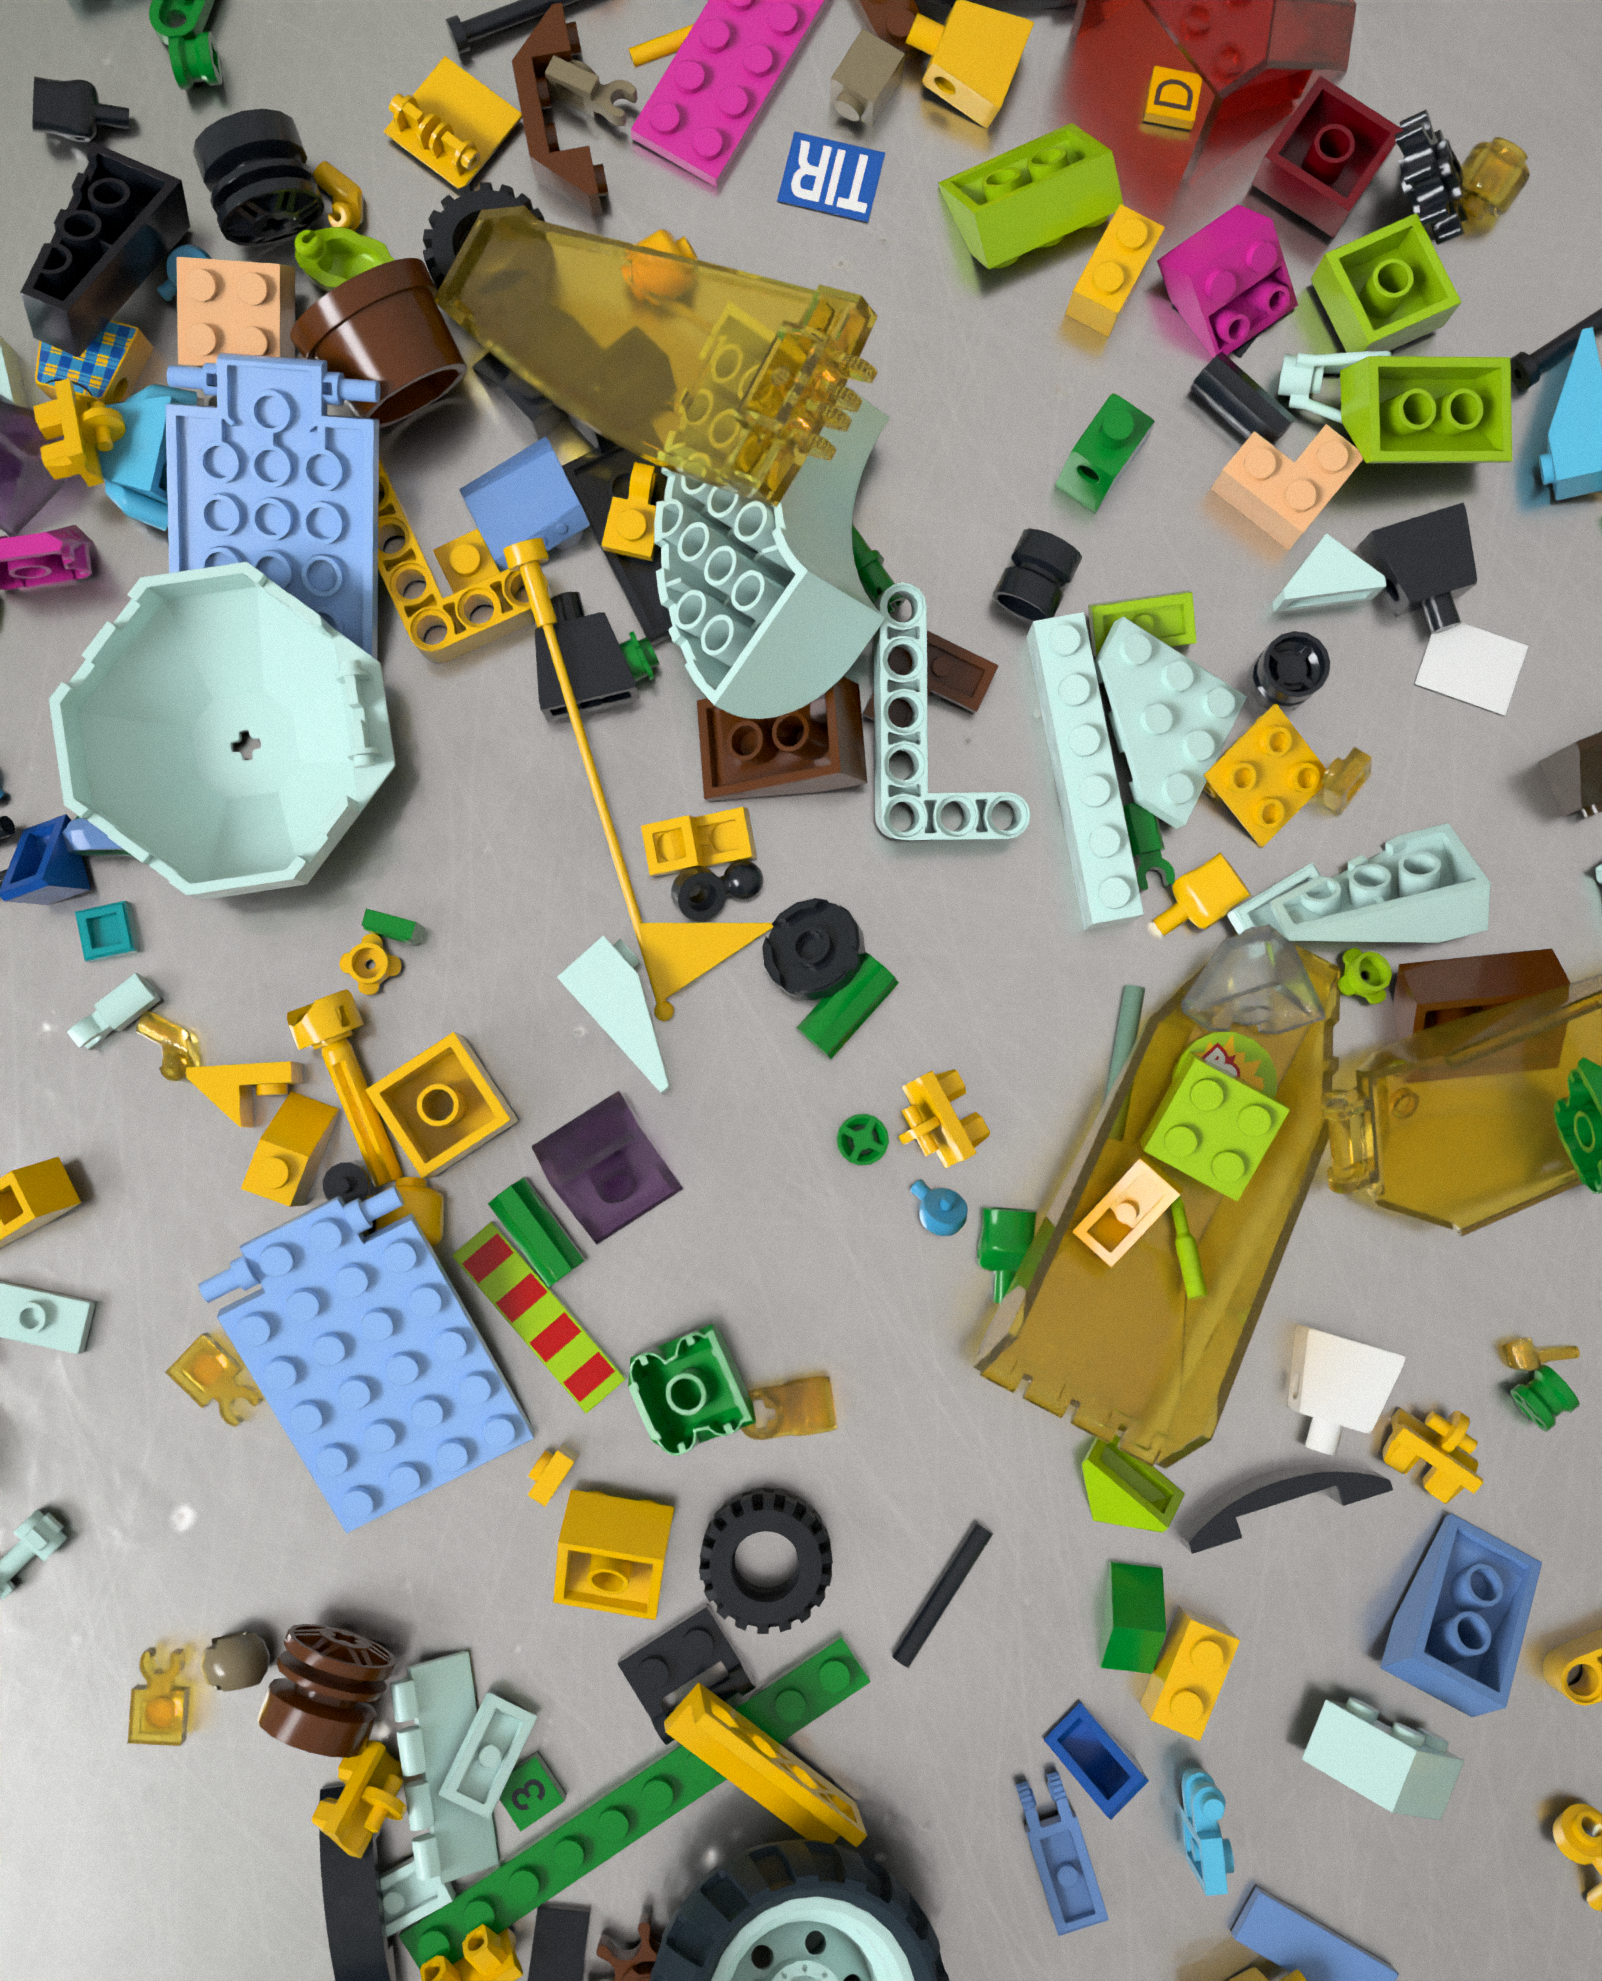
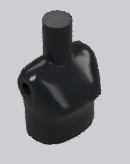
[32,76,129,142]

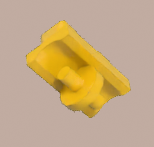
[33,378,126,487]
[898,1069,990,1168]
[1382,1407,1484,1504]
[312,1740,407,1859]
[420,1924,523,1981]

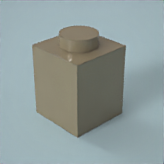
[830,28,905,127]

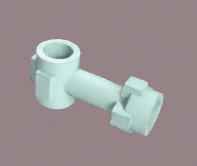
[0,1509,67,1600]

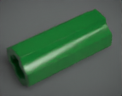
[796,952,899,1059]
[488,1177,586,1288]

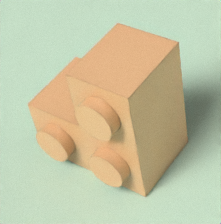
[1211,424,1363,550]

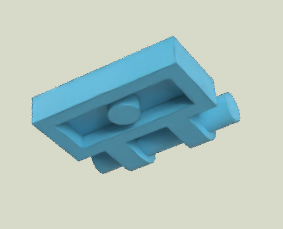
[1180,1768,1234,1896]

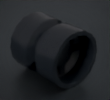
[992,528,1083,622]
[1248,631,1330,712]

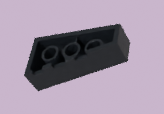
[20,142,191,358]

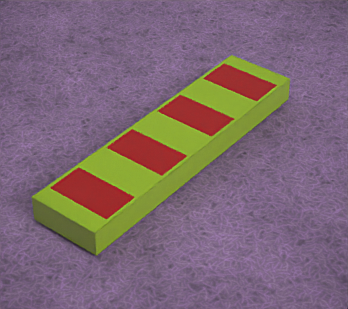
[452,1221,627,1414]

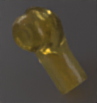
[136,1010,196,1082]

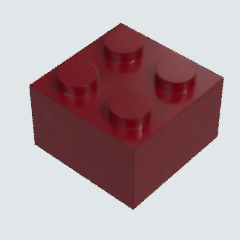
[1251,76,1403,238]

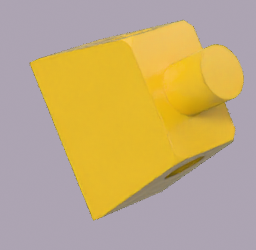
[905,0,1034,129]

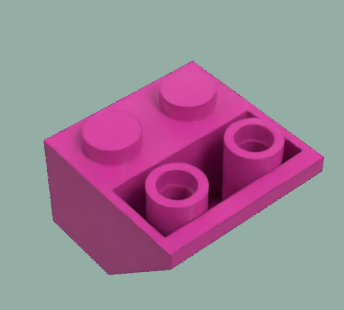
[1157,204,1298,358]

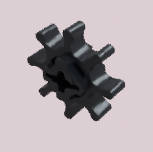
[1395,110,1468,245]

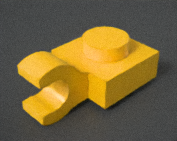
[601,462,657,562]

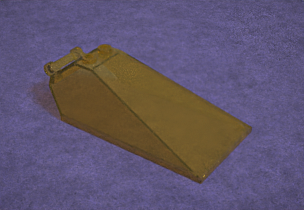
[1321,974,1602,1237]

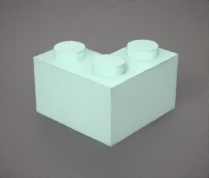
[1302,1697,1464,1820]

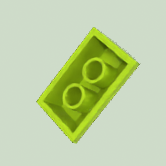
[938,123,1124,270]
[1340,356,1513,463]

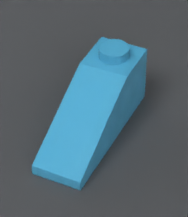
[1539,327,1602,501]

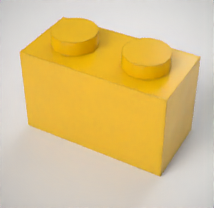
[1065,204,1165,337]
[1140,1606,1240,1741]

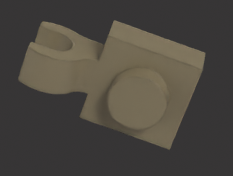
[545,55,638,126]

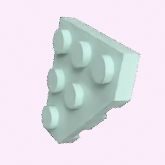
[1094,617,1247,829]

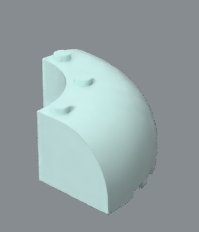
[654,301,890,719]

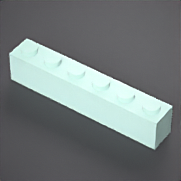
[1027,612,1144,931]

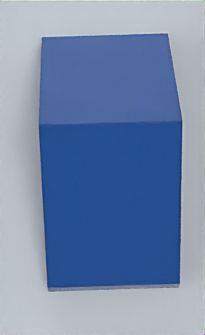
[0,814,91,905]
[1044,1702,1149,1820]

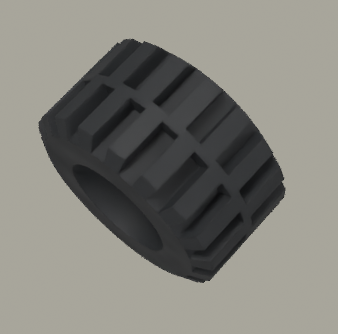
[423,182,557,329]
[699,1488,833,1634]

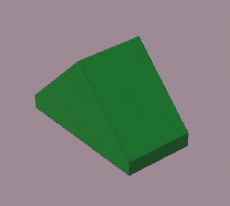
[1099,1560,1167,1674]

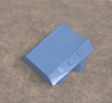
[459,436,590,572]

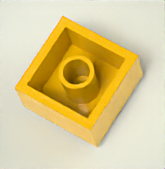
[365,1032,519,1178]

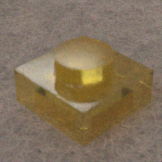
[1321,747,1372,815]

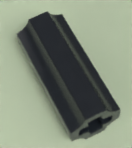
[1190,351,1296,445]

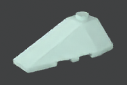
[1270,823,1491,943]

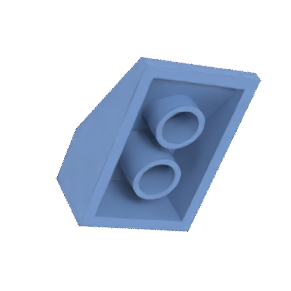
[1380,1513,1542,1717]

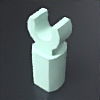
[67,973,161,1050]

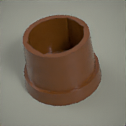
[290,258,467,428]

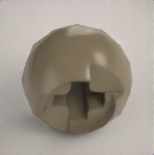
[201,1632,270,1692]

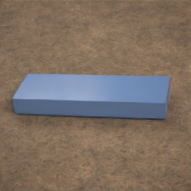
[1231,1886,1399,1981]

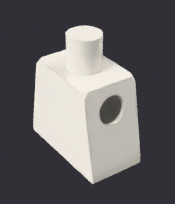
[1288,1324,1406,1456]

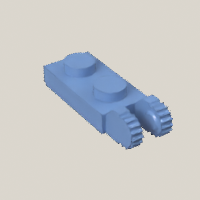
[1016,1771,1109,1936]

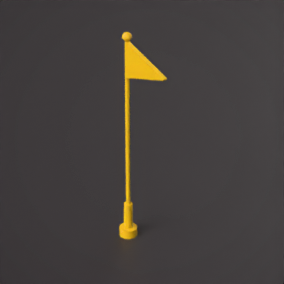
[503,538,774,1021]

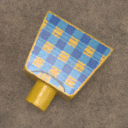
[35,320,153,408]

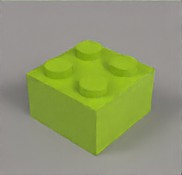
[1310,213,1462,353]
[1140,1052,1290,1202]

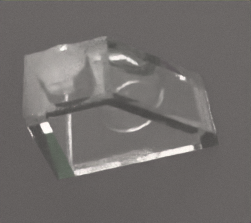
[1181,924,1326,1034]

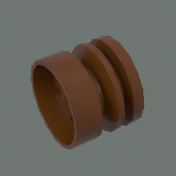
[257,1624,396,1758]

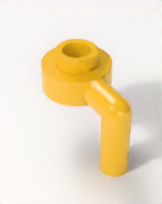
[1553,1804,1602,1911]

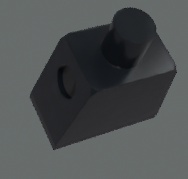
[1358,502,1477,634]
[535,592,640,720]

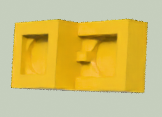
[641,807,757,876]

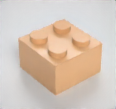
[177,257,295,366]

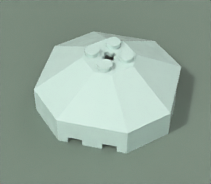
[49,562,396,900]

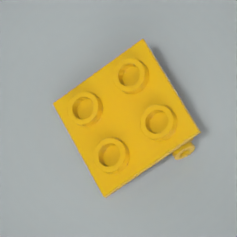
[383,56,522,189]
[1203,704,1332,848]

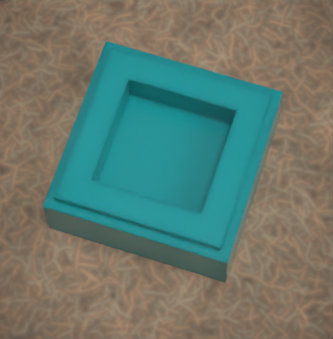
[75,901,140,963]

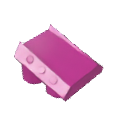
[0,525,93,590]

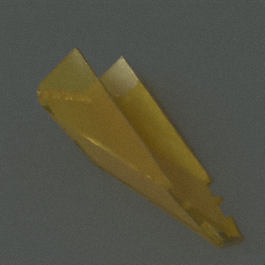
[973,933,1341,1469]

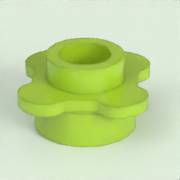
[1338,948,1392,1005]

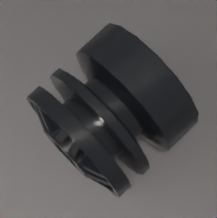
[193,109,325,247]

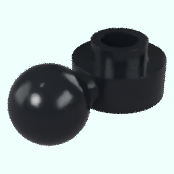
[671,860,764,921]

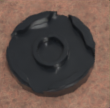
[762,898,865,1000]

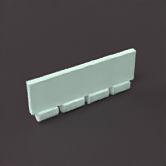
[390,1651,499,1884]

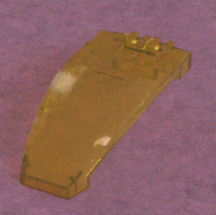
[433,206,878,508]

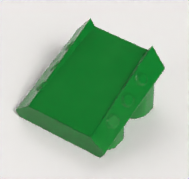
[1554,1057,1602,1194]
[628,1324,756,1456]

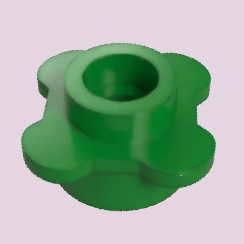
[619,631,660,682]

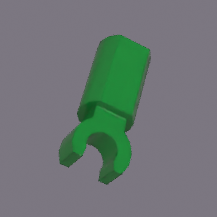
[1123,803,1175,893]

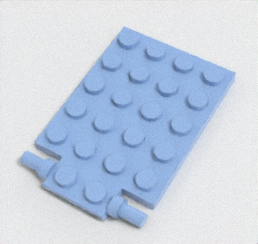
[165,353,381,660]
[198,1186,534,1534]

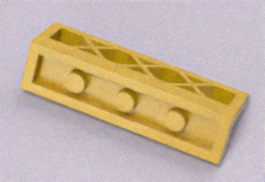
[664,1682,867,1848]

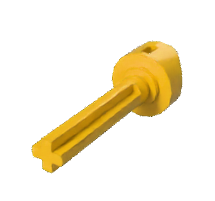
[287,989,403,1187]

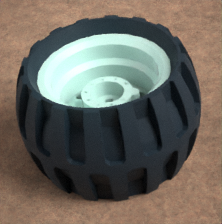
[650,1839,949,1981]

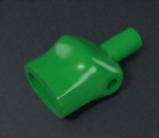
[977,1207,1037,1304]

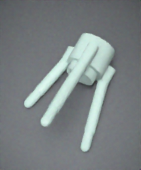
[1278,351,1392,424]

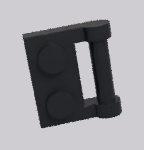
[617,1603,757,1745]

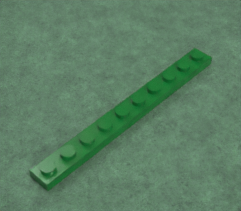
[399,1633,871,1970]

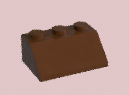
[1393,948,1574,1081]

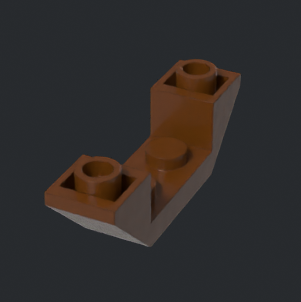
[512,3,609,217]

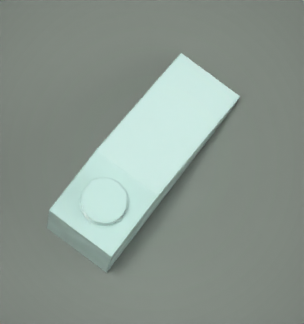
[557,936,672,1094]

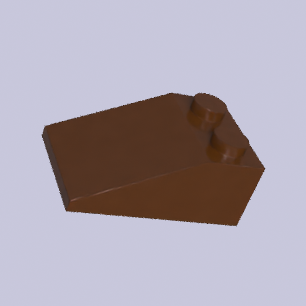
[697,676,867,801]

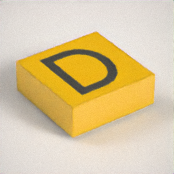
[1143,66,1203,130]

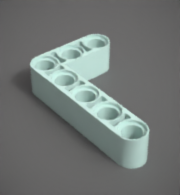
[873,582,1030,840]

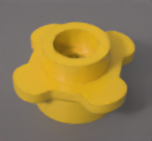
[339,934,402,995]

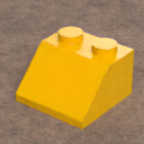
[553,1489,674,1620]

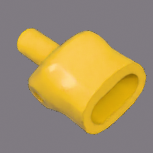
[1153,852,1252,936]

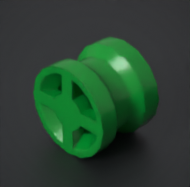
[168,31,223,90]
[836,1114,889,1166]
[1511,1364,1580,1432]

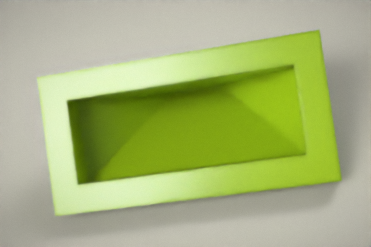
[1082,1426,1185,1533]

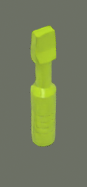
[1170,1182,1209,1300]

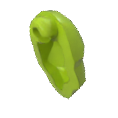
[294,227,395,292]

